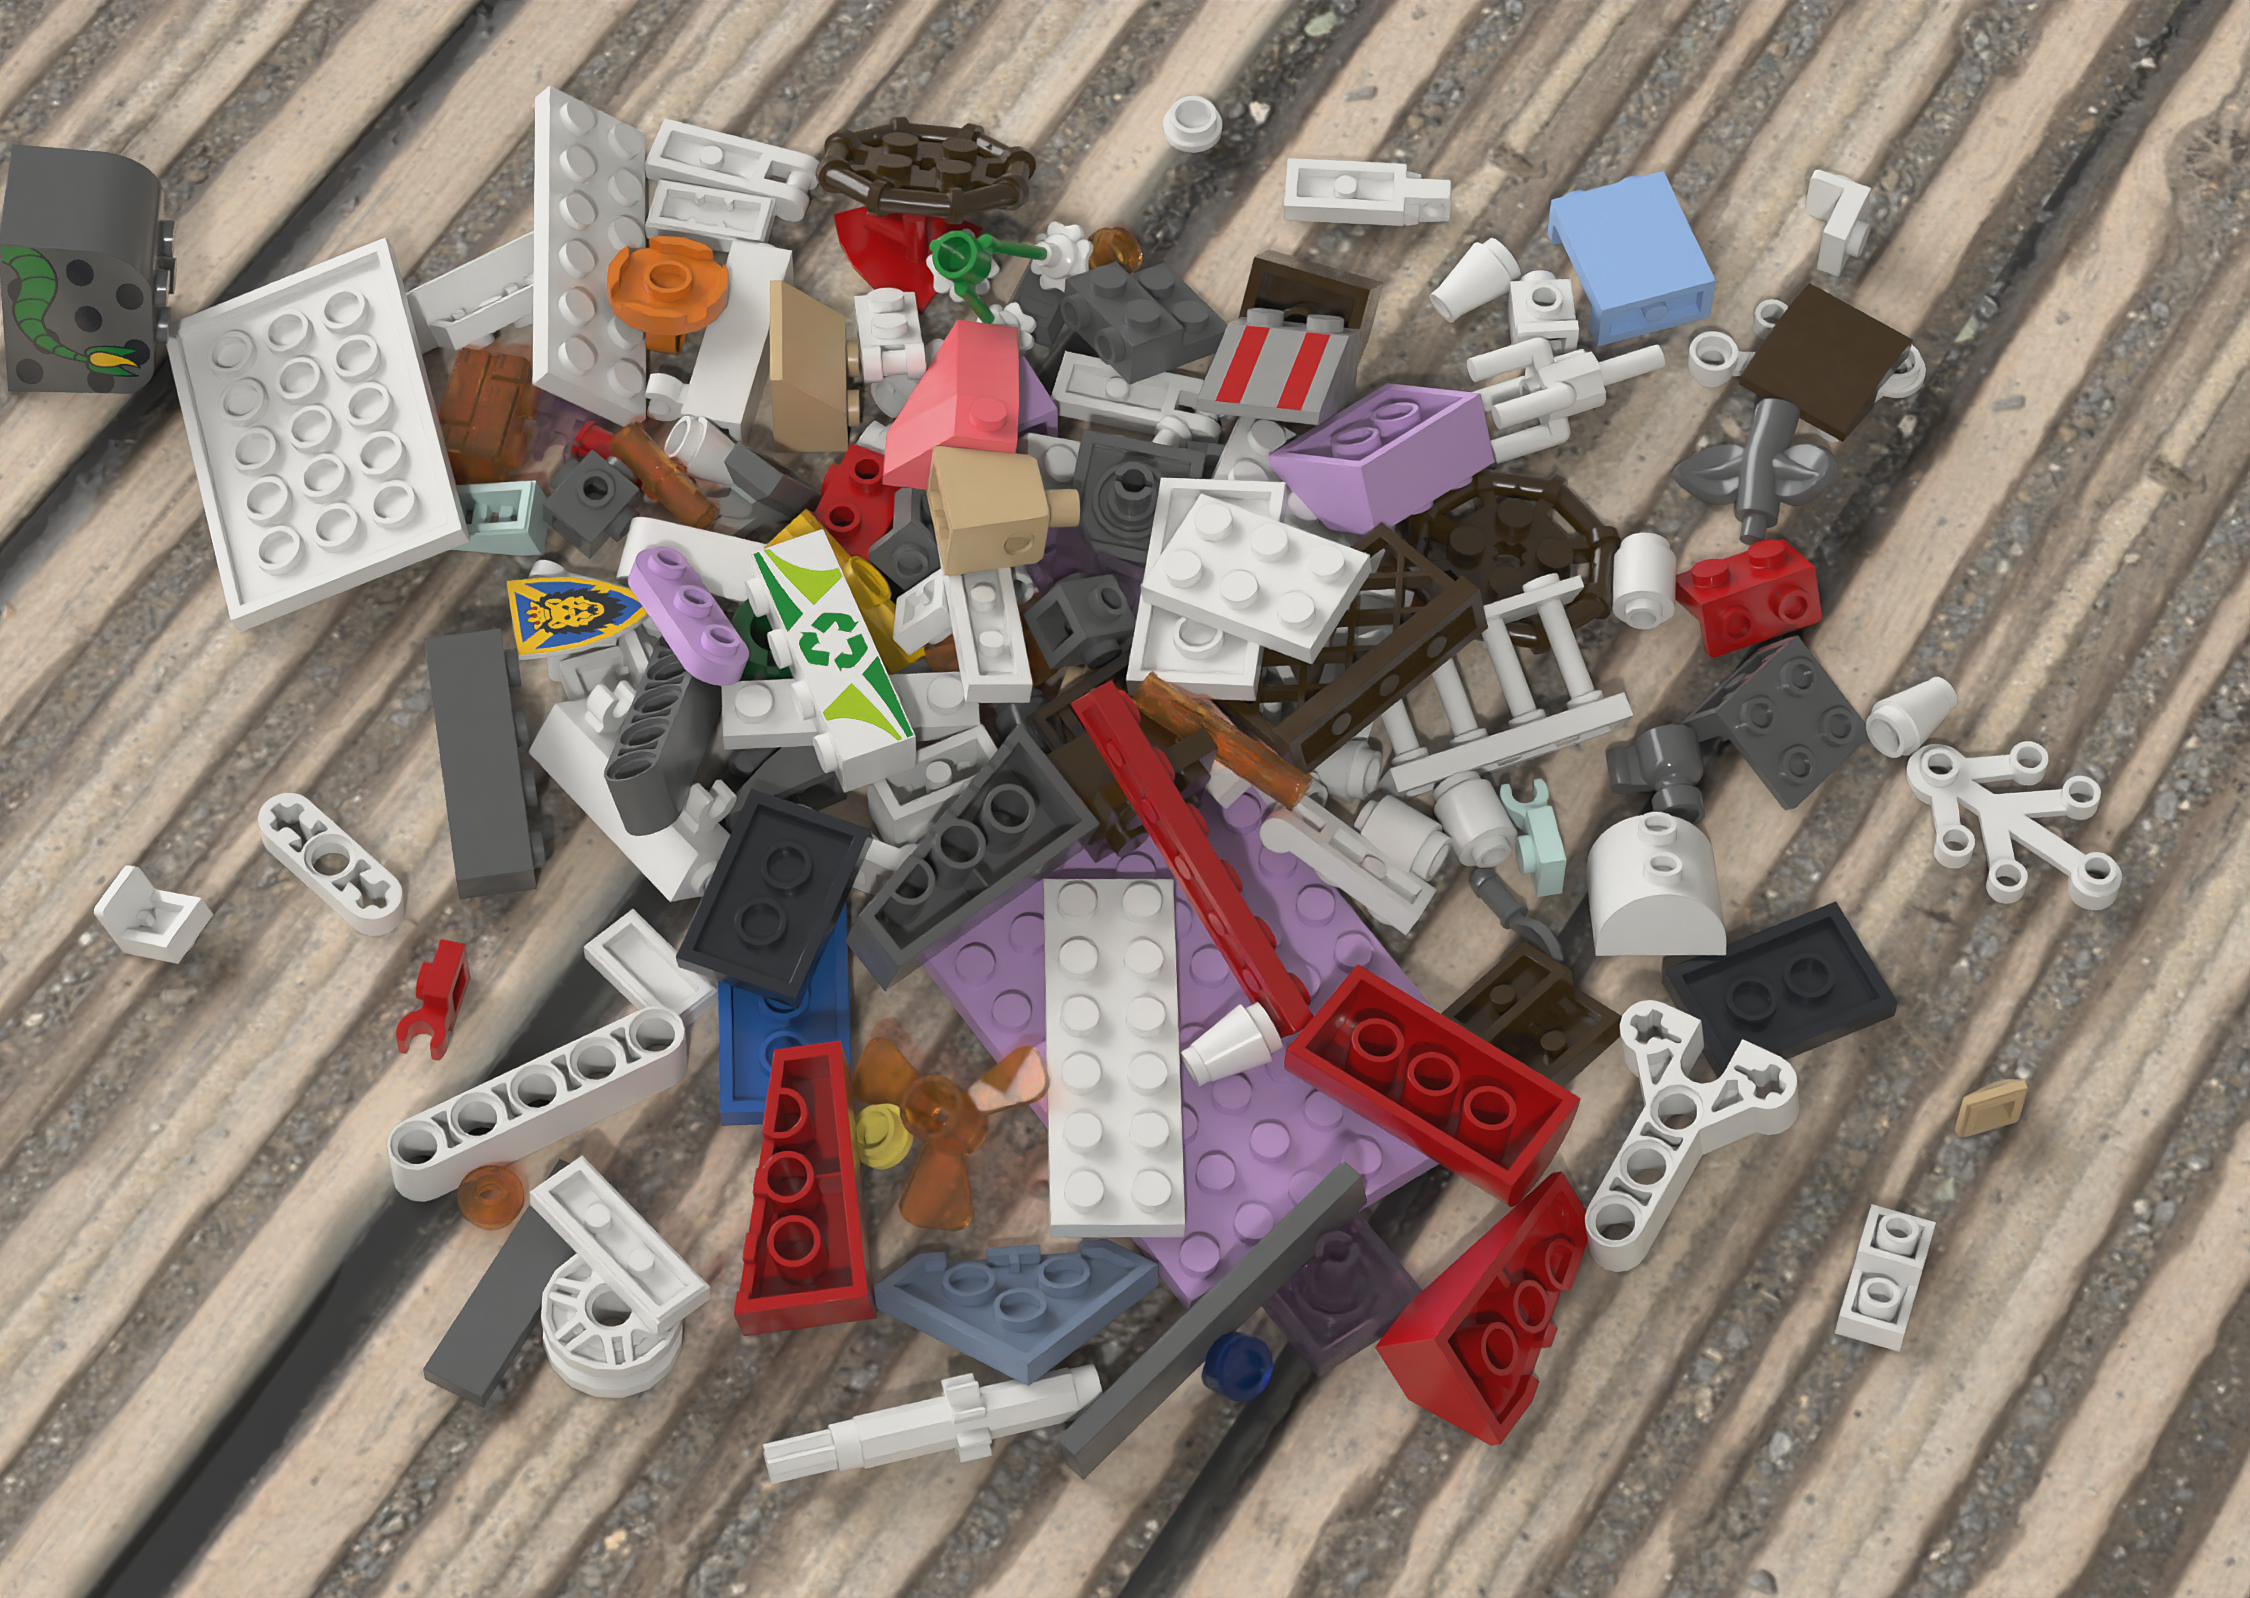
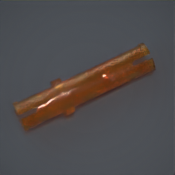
[1132,671,1314,812]

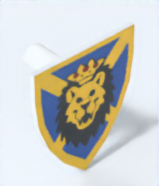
[506,577,650,682]

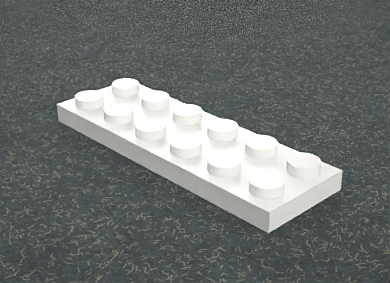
[533,86,646,430]
[1043,879,1185,1237]

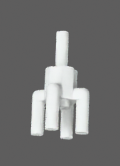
[1467,337,1665,464]

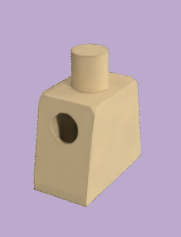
[926,446,1080,575]

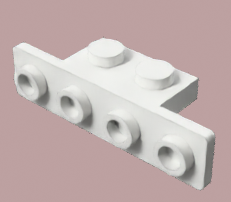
[406,230,534,354]

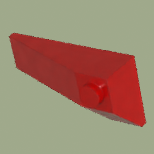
[1375,1171,1588,1446]

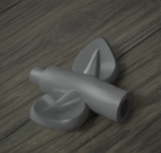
[1671,399,1839,546]

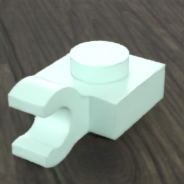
[1499,779,1566,897]

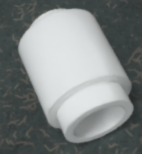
[1612,533,1676,629]
[1433,770,1518,868]
[1353,795,1452,882]

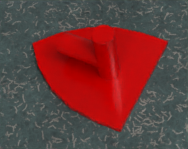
[833,206,983,315]

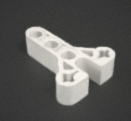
[1585,1000,1799,1272]

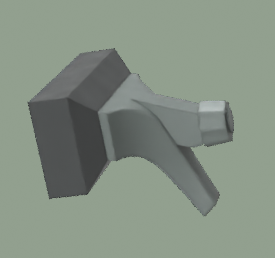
[682,441,822,539]

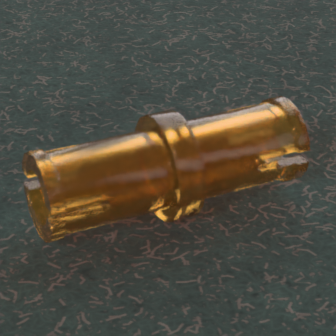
[609,422,720,530]

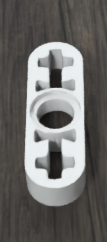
[258,793,405,936]

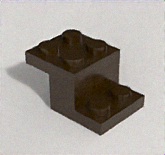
[1046,696,1219,863]

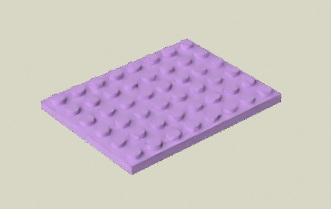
[922,785,1439,1312]

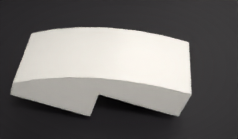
[1835,1204,1936,1352]

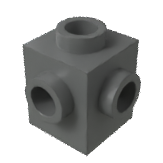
[543,449,640,559]
[1023,573,1136,670]

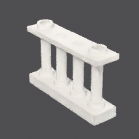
[1335,573,1633,802]

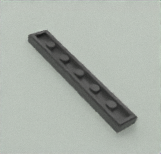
[1058,1162,1367,1480]

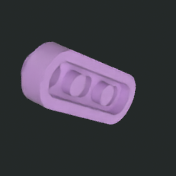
[628,547,749,686]

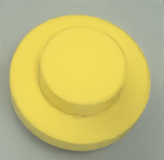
[855,1104,914,1170]

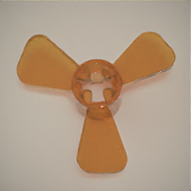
[852,1037,1050,1231]

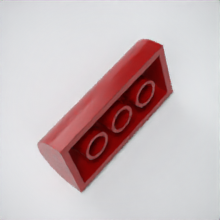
[1284,964,1581,1207]

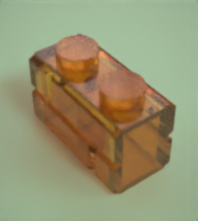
[438,348,541,485]

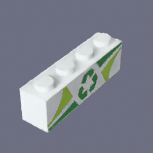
[745,529,917,793]

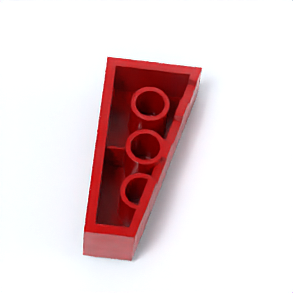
[734,1041,877,1336]

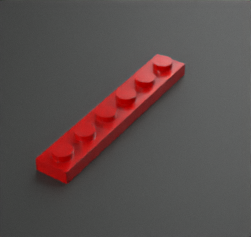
[1070,680,1314,1039]

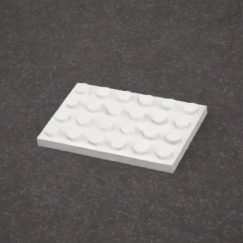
[166,237,470,632]

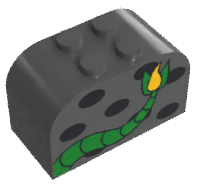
[0,144,177,394]

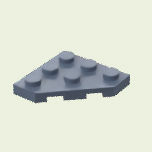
[874,1239,1159,1386]

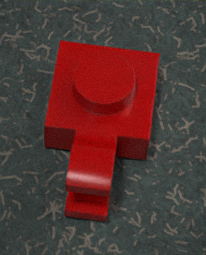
[396,939,471,1061]

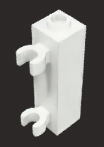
[645,240,794,445]
[528,681,737,902]

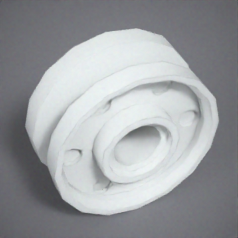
[541,1254,683,1398]

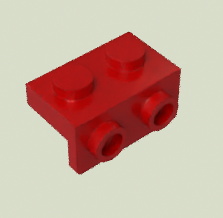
[1675,539,1822,658]

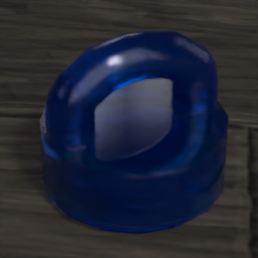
[1201,1331,1273,1402]

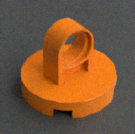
[607,236,729,356]

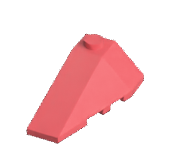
[882,320,1019,490]

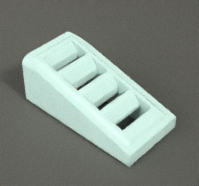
[450,480,548,556]

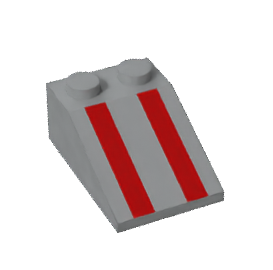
[1196,308,1361,425]

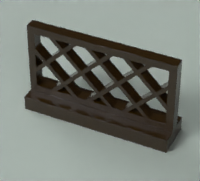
[1213,523,1488,781]

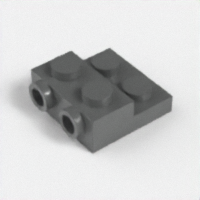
[1061,261,1228,385]

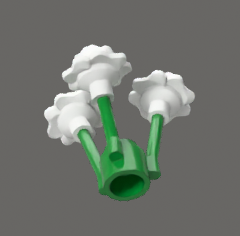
[926,221,1093,357]

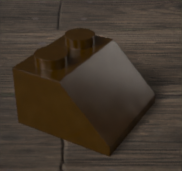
[1238,249,1384,367]

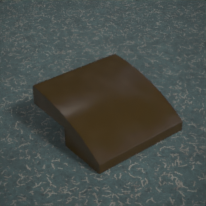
[1739,283,1913,442]
[1441,941,1622,1088]

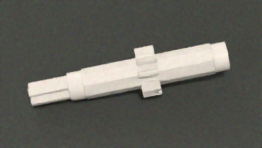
[763,1364,1103,1484]

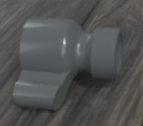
[1605,724,1705,825]

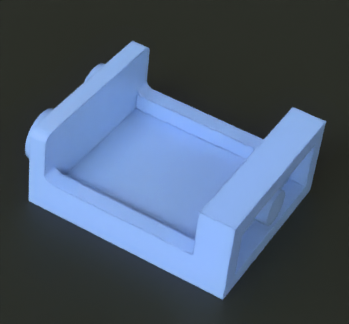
[1547,171,1716,347]

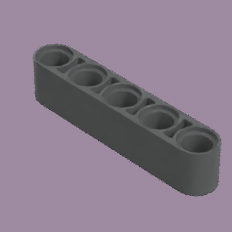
[604,635,722,836]

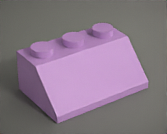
[1268,383,1495,539]

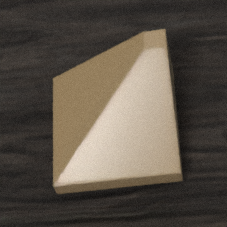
[1955,1079,2028,1138]

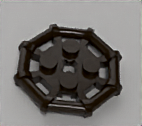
[815,116,1036,224]
[1396,467,1622,655]

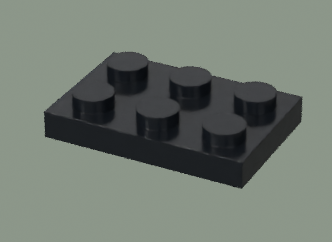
[675,788,873,1009]
[1662,901,1898,1079]

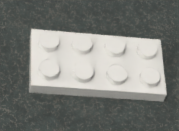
[1126,478,1288,701]

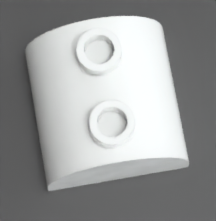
[1586,812,1726,956]

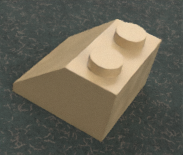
[770,280,860,453]

